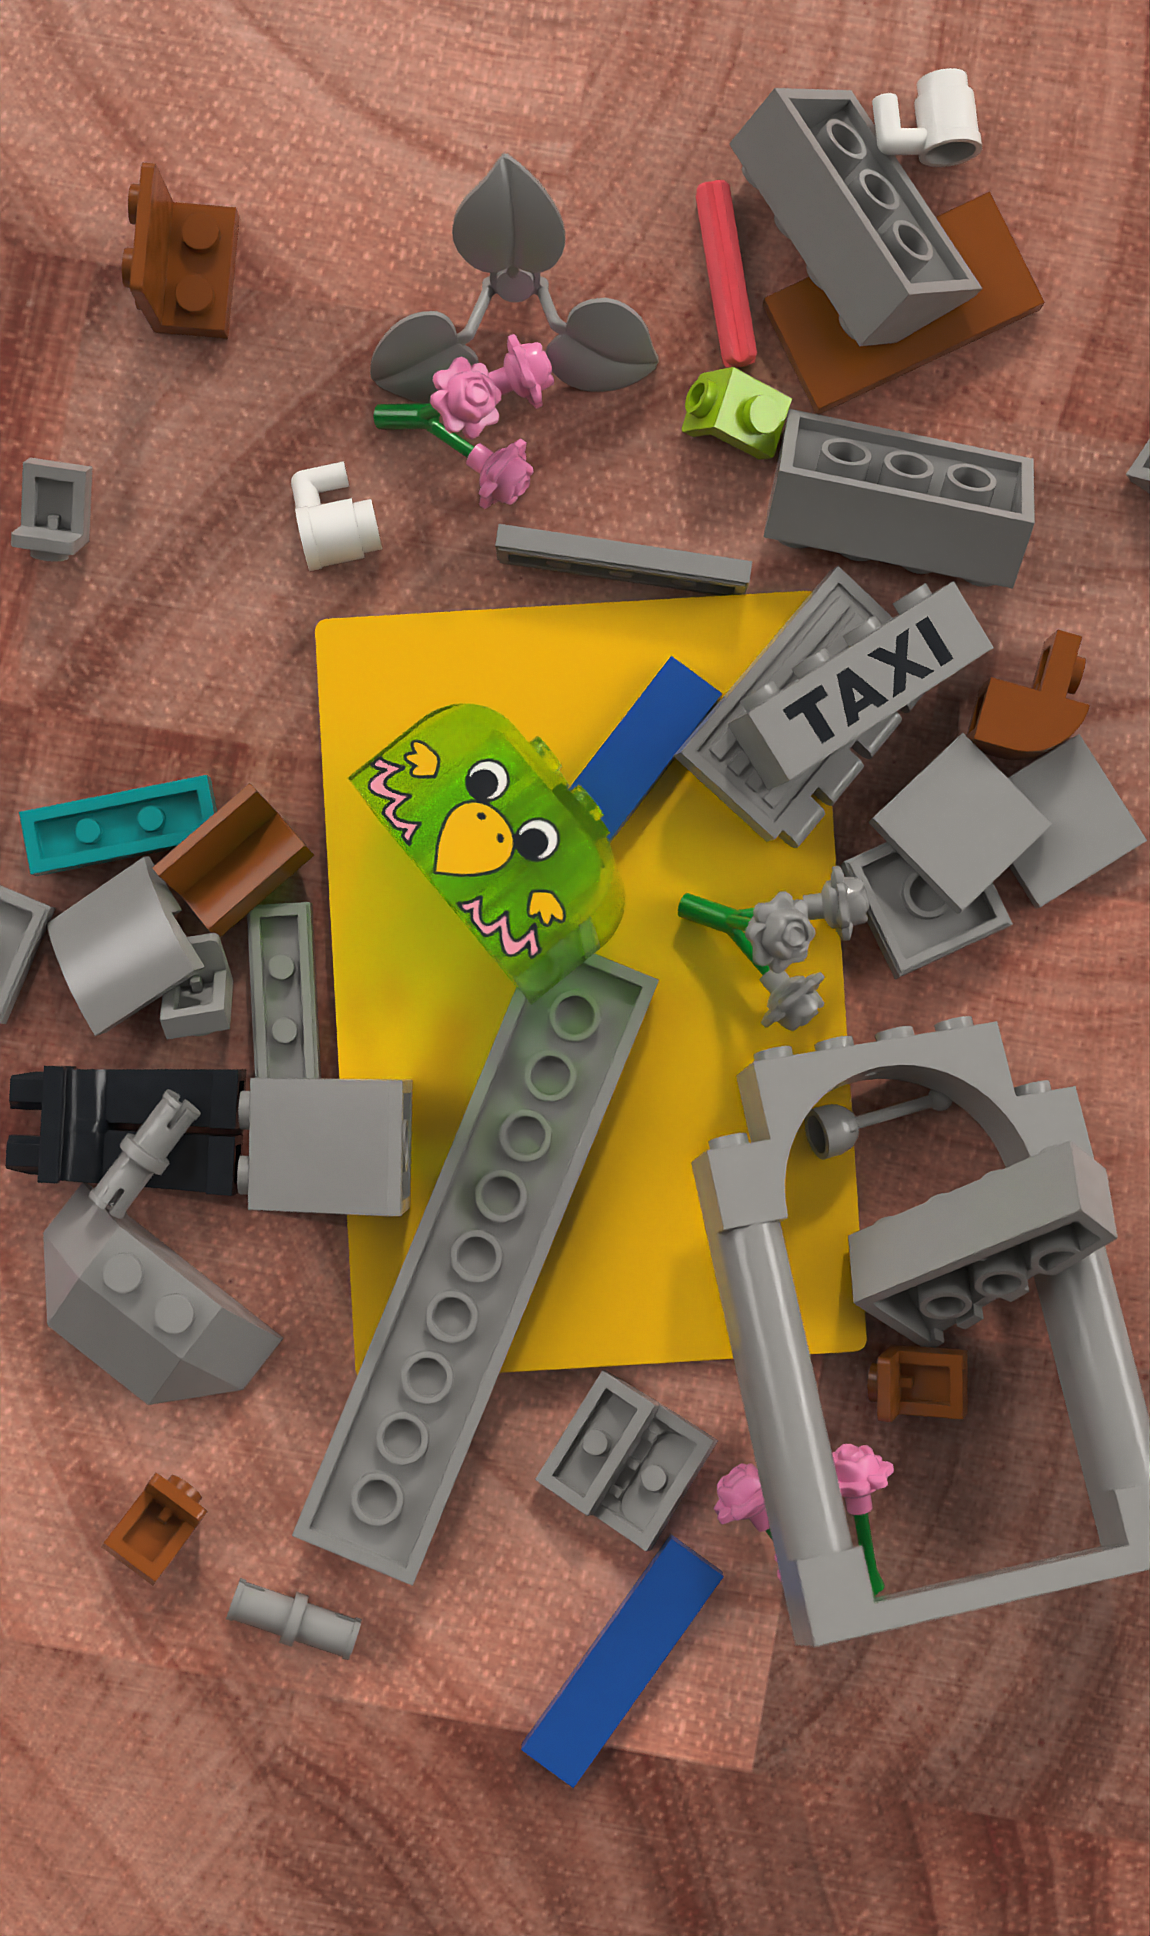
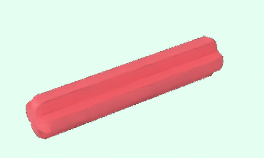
[695,180,757,368]

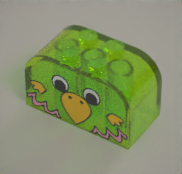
[348,703,626,1005]

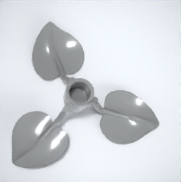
[370,153,659,403]

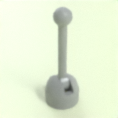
[804,1089,953,1160]

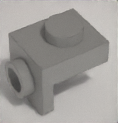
[11,458,93,561]
[160,933,234,1040]

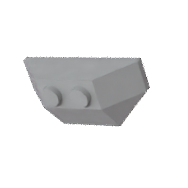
[43,1183,283,1405]

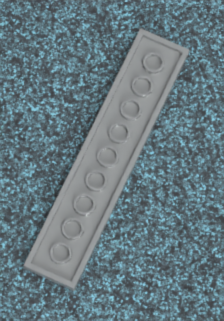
[292,931,659,1586]

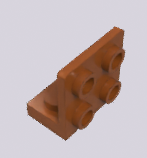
[122,162,240,339]

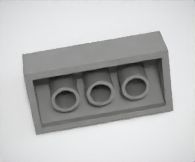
[729,88,983,346]
[764,409,1035,589]

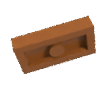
[152,783,314,937]

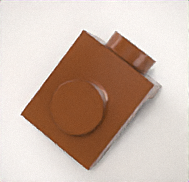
[868,1345,968,1422]
[102,1473,207,1586]

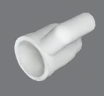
[872,68,982,167]
[291,461,382,571]

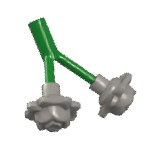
[678,866,869,1031]

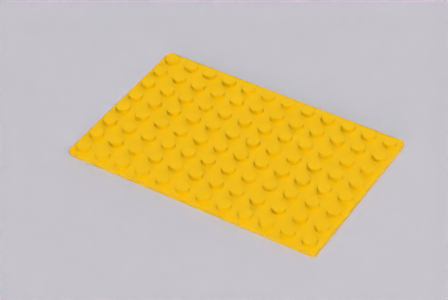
[315,591,867,1375]

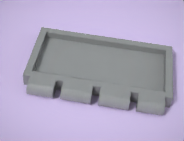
[673,566,925,848]

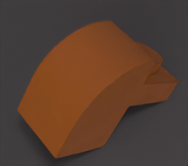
[966,630,1090,760]

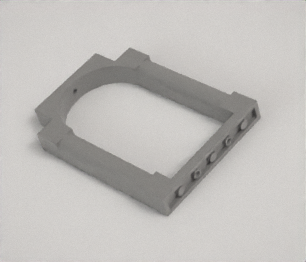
[691,1016,1150,1647]

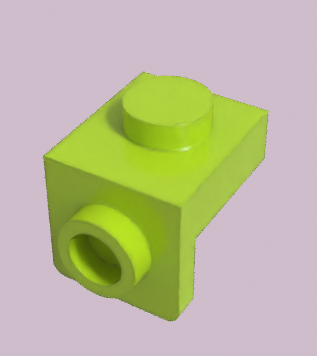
[682,367,792,460]

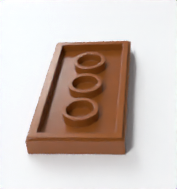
[762,191,1045,415]

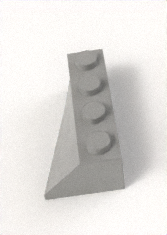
[848,1141,1118,1348]

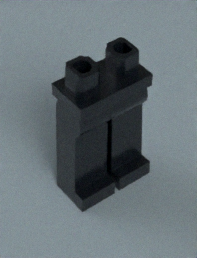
[5,1065,247,1196]

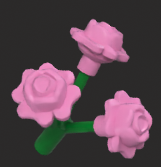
[374,334,554,509]

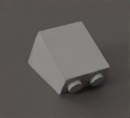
[237,1078,412,1216]

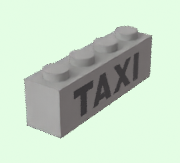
[728,581,994,790]

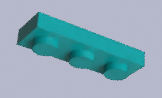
[19,775,217,876]

